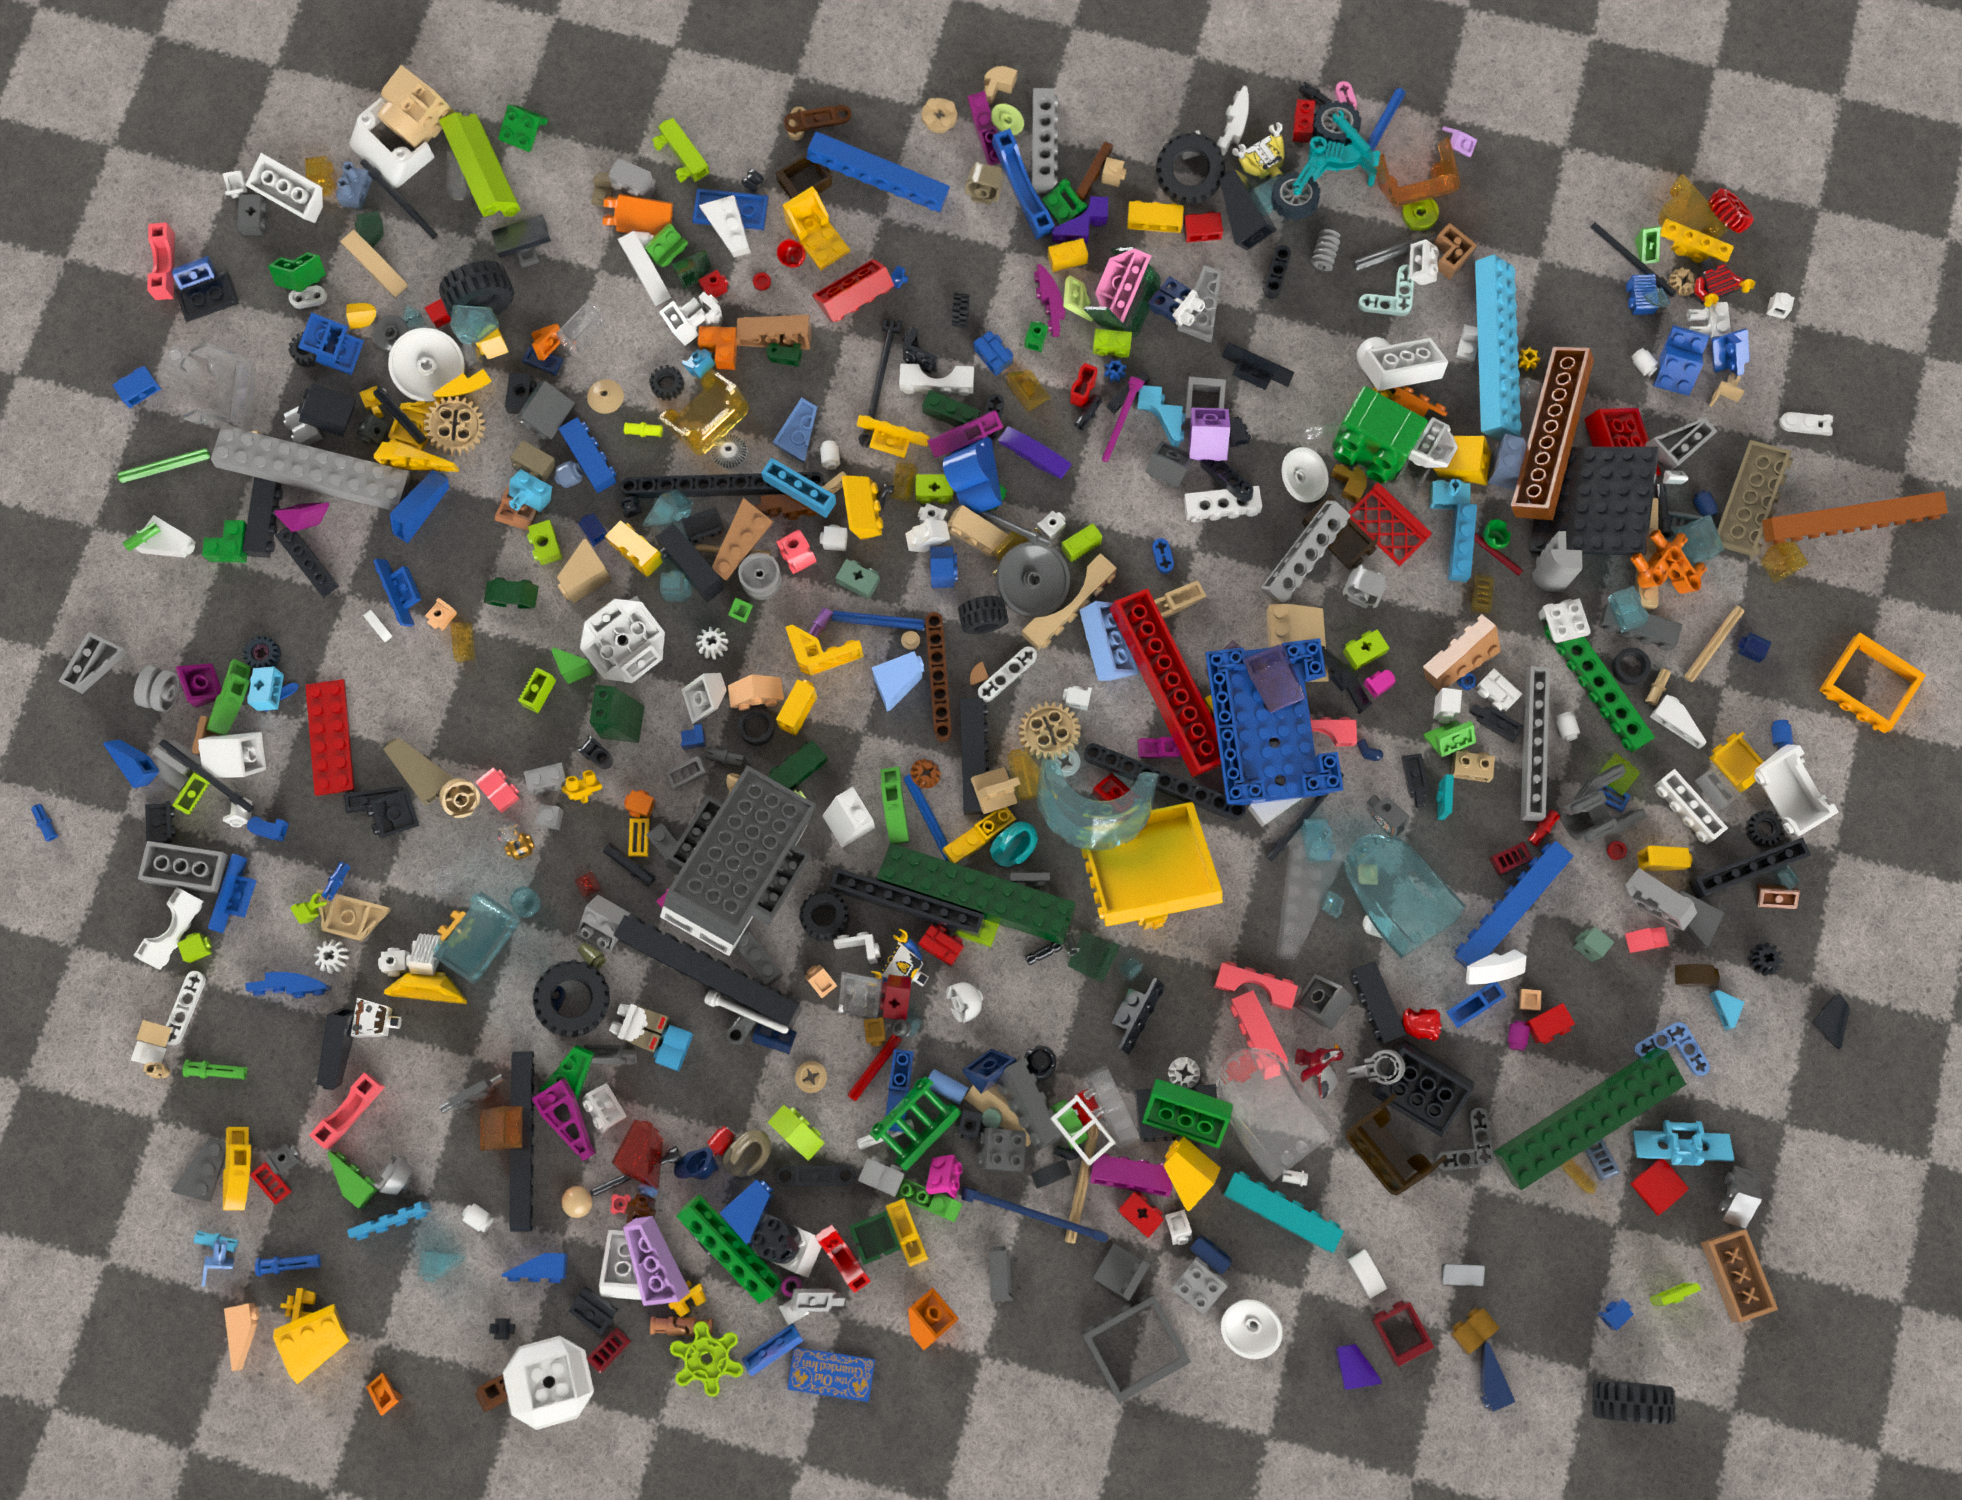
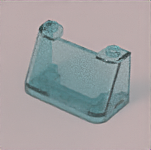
[433,891,522,984]

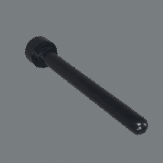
[590,1146,682,1196]

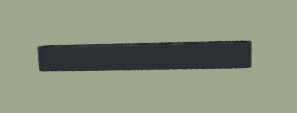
[1084,743,1246,821]
[509,1051,535,1232]

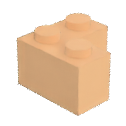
[728,674,784,711]

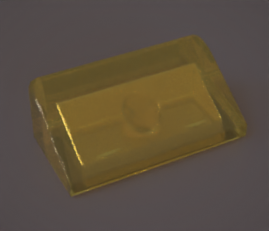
[889,463,918,502]
[451,623,476,662]
[1559,1158,1598,1195]

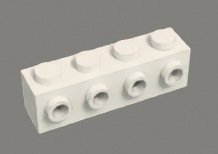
[1654,769,1728,844]

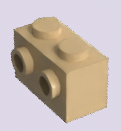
[1451,749,1495,782]

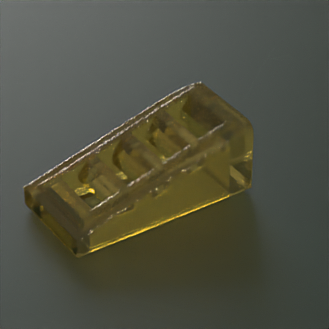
[1470,574,1494,614]

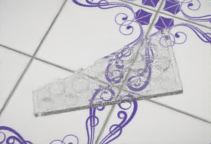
[1275,843,1348,961]

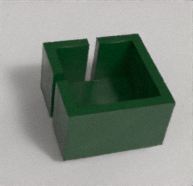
[849,1210,902,1265]

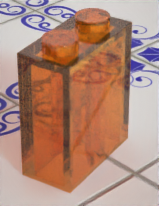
[480,1106,522,1151]

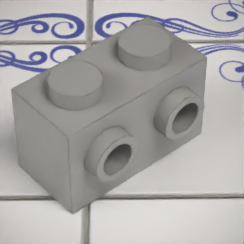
[524,762,568,795]

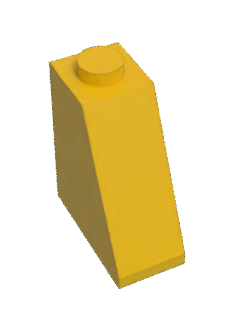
[1637,846,1693,872]

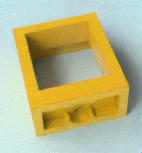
[776,679,817,736]

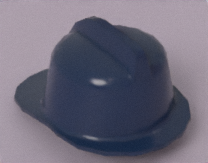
[674,1147,719,1180]

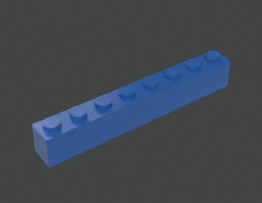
[806,132,950,213]
[1453,841,1574,969]

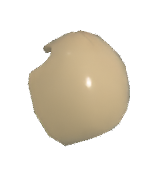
[562,1186,593,1218]

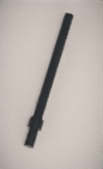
[360,159,438,239]
[1590,222,1677,297]
[159,739,254,813]
[1266,772,1344,861]

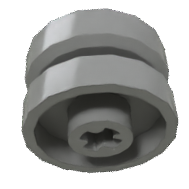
[738,553,782,600]
[134,666,181,713]

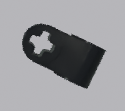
[576,735,613,770]

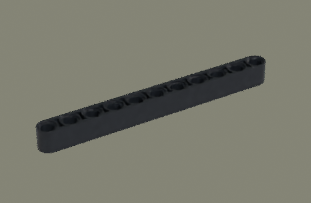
[620,472,825,499]

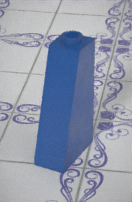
[389,470,449,544]

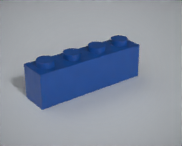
[558,417,617,493]

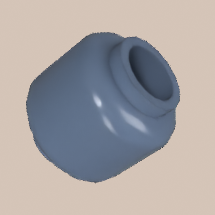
[554,461,584,488]

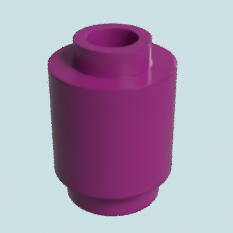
[1507,1021,1530,1051]
[781,1276,803,1297]

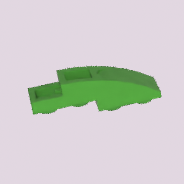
[207,659,251,735]
[880,766,910,844]

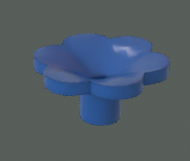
[891,266,908,288]

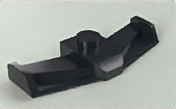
[1322,646,1373,714]

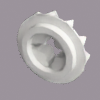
[1050,749,1080,778]
[1168,1057,1200,1089]

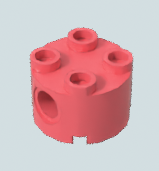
[776,529,817,574]

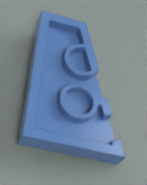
[773,397,817,463]

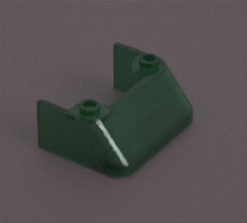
[1084,247,1161,337]

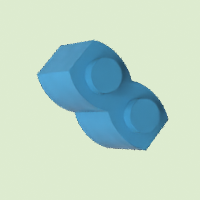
[654,1025,693,1072]

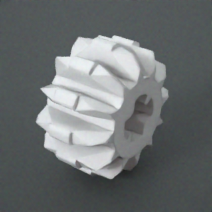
[696,627,729,659]
[314,940,349,974]

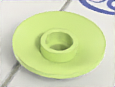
[991,104,1024,135]

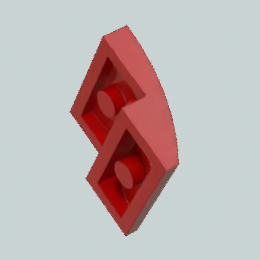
[1630,1159,1689,1216]

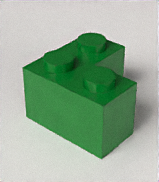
[268,252,326,292]
[202,520,247,563]

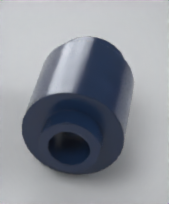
[1692,490,1719,519]

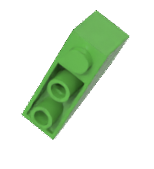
[327,1150,379,1209]
[896,1178,962,1223]

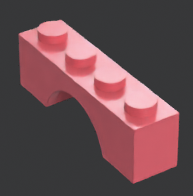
[147,223,175,300]
[1278,717,1357,746]
[1214,961,1298,1011]
[309,1072,385,1150]

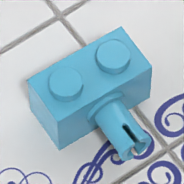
[509,469,552,512]
[1429,479,1470,510]

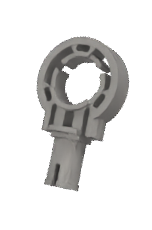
[1347,1049,1405,1085]

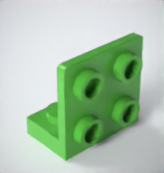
[1423,720,1476,757]

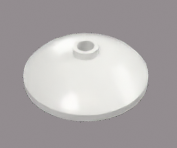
[1282,447,1329,503]
[1221,1300,1283,1359]

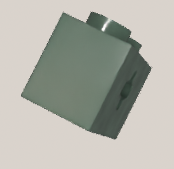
[835,559,880,600]
[1574,927,1614,962]

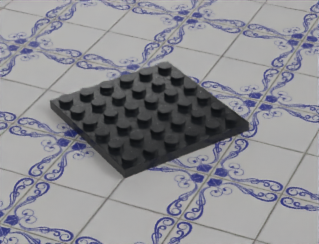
[1529,447,1659,555]

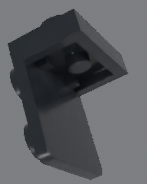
[902,327,938,373]

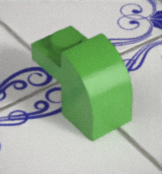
[1048,1099,1089,1148]

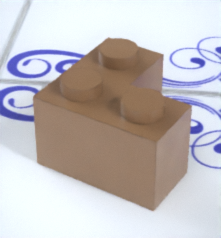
[1434,223,1478,280]

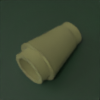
[577,942,606,969]

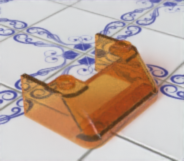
[1376,137,1461,207]

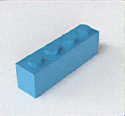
[761,457,836,518]
[1448,502,1477,582]

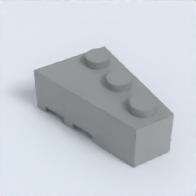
[1645,418,1717,470]
[59,631,128,694]
[1625,868,1697,930]

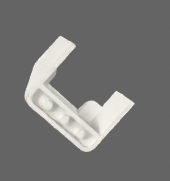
[350,98,434,188]

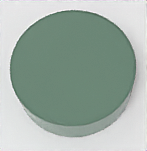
[982,1107,1003,1128]

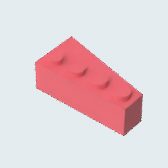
[1230,990,1288,1081]

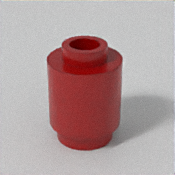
[706,1126,736,1156]

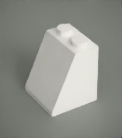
[198,732,266,778]
[822,787,875,848]

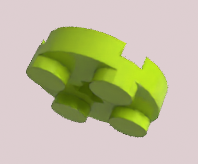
[1402,195,1439,231]

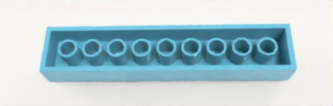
[1475,254,1522,442]

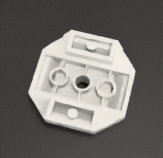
[580,599,665,683]
[503,1336,594,1430]

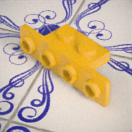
[1660,219,1734,263]
[857,415,930,458]

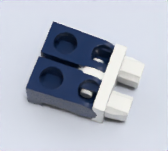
[1148,276,1205,327]

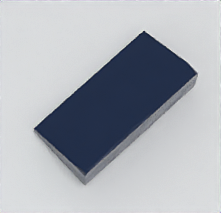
[752,1023,797,1054]
[1190,1234,1232,1275]

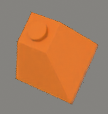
[908,1288,959,1350]

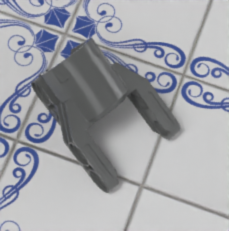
[1559,764,1647,842]

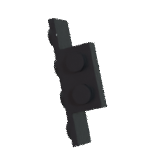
[1222,342,1294,390]
[1112,978,1165,1055]

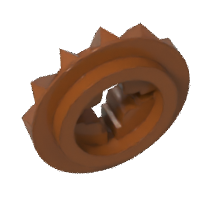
[910,758,941,789]

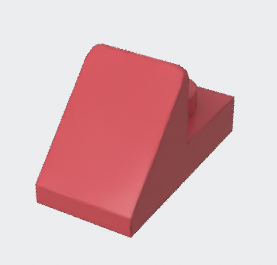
[1625,927,1669,953]

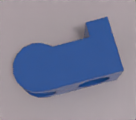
[247,817,289,842]

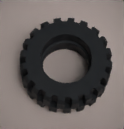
[1156,132,1226,205]
[439,259,514,324]
[533,960,610,1038]
[1592,1380,1675,1424]

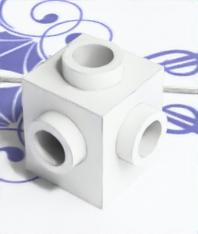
[378,948,410,977]

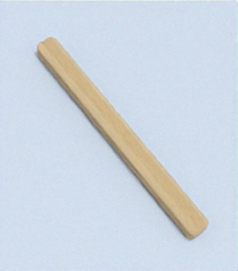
[1065,1124,1099,1244]

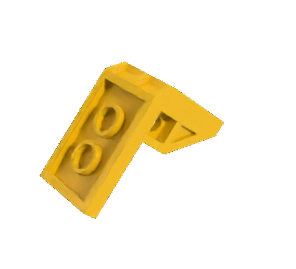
[782,186,850,271]
[785,624,864,676]

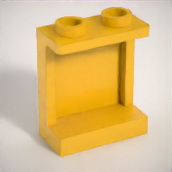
[1709,731,1764,793]

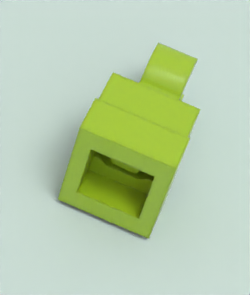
[290,893,327,924]

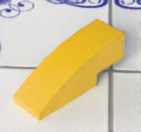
[432,369,492,398]
[886,1198,928,1267]

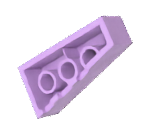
[623,1216,690,1306]

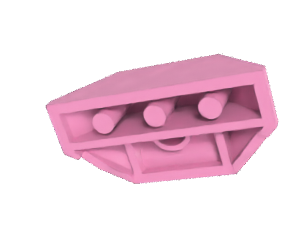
[1095,248,1151,325]

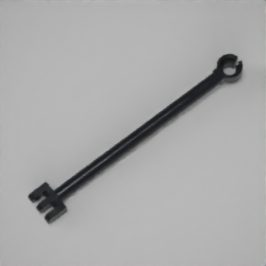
[858,318,902,448]

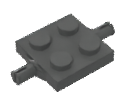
[439,1074,505,1113]

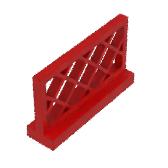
[1348,482,1432,567]

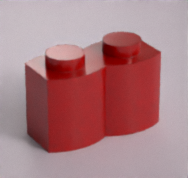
[1070,363,1098,408]

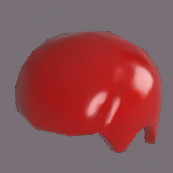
[776,239,806,268]

